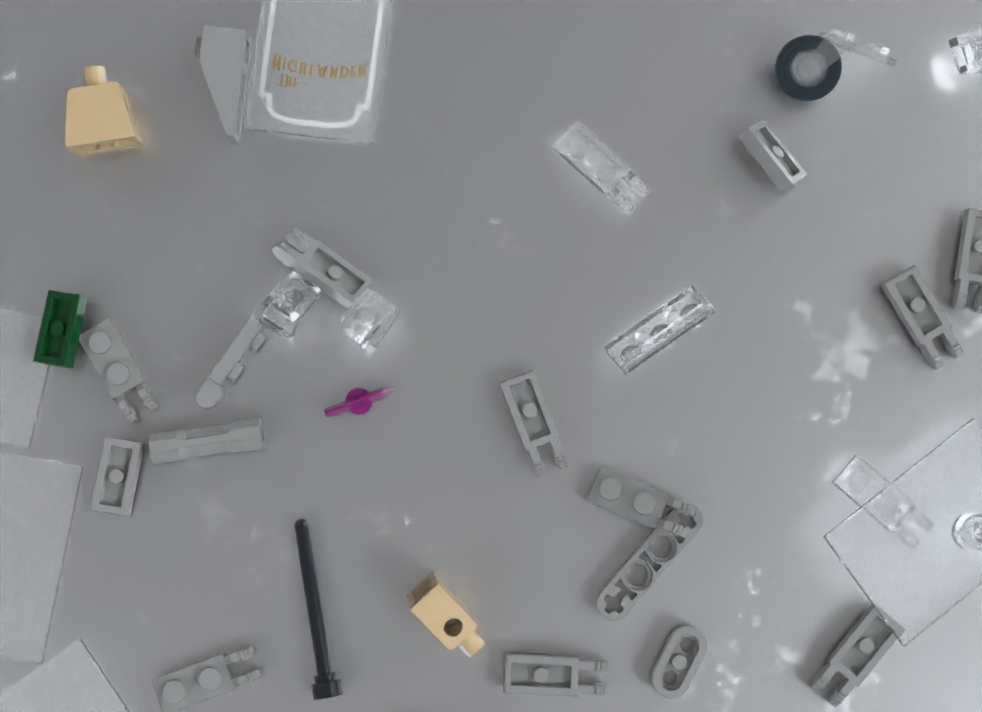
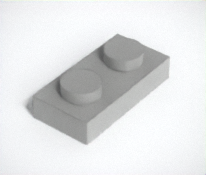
[738,119,808,193]
[90,437,145,516]

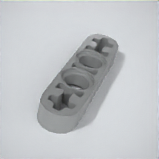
[596,503,703,621]

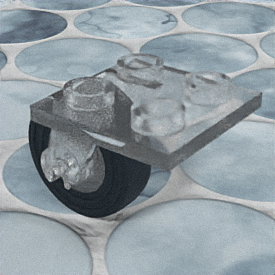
[775,28,897,101]

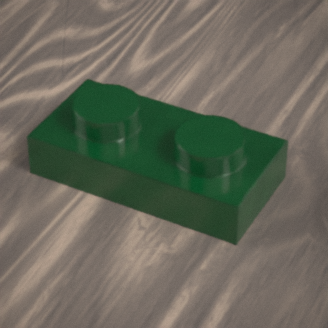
[33,290,88,369]

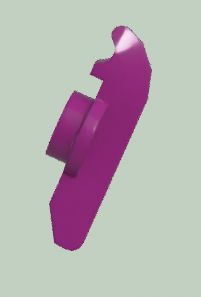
[324,388,393,417]

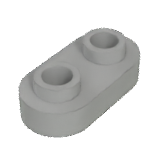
[651,625,707,699]

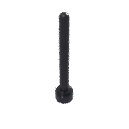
[294,519,343,700]

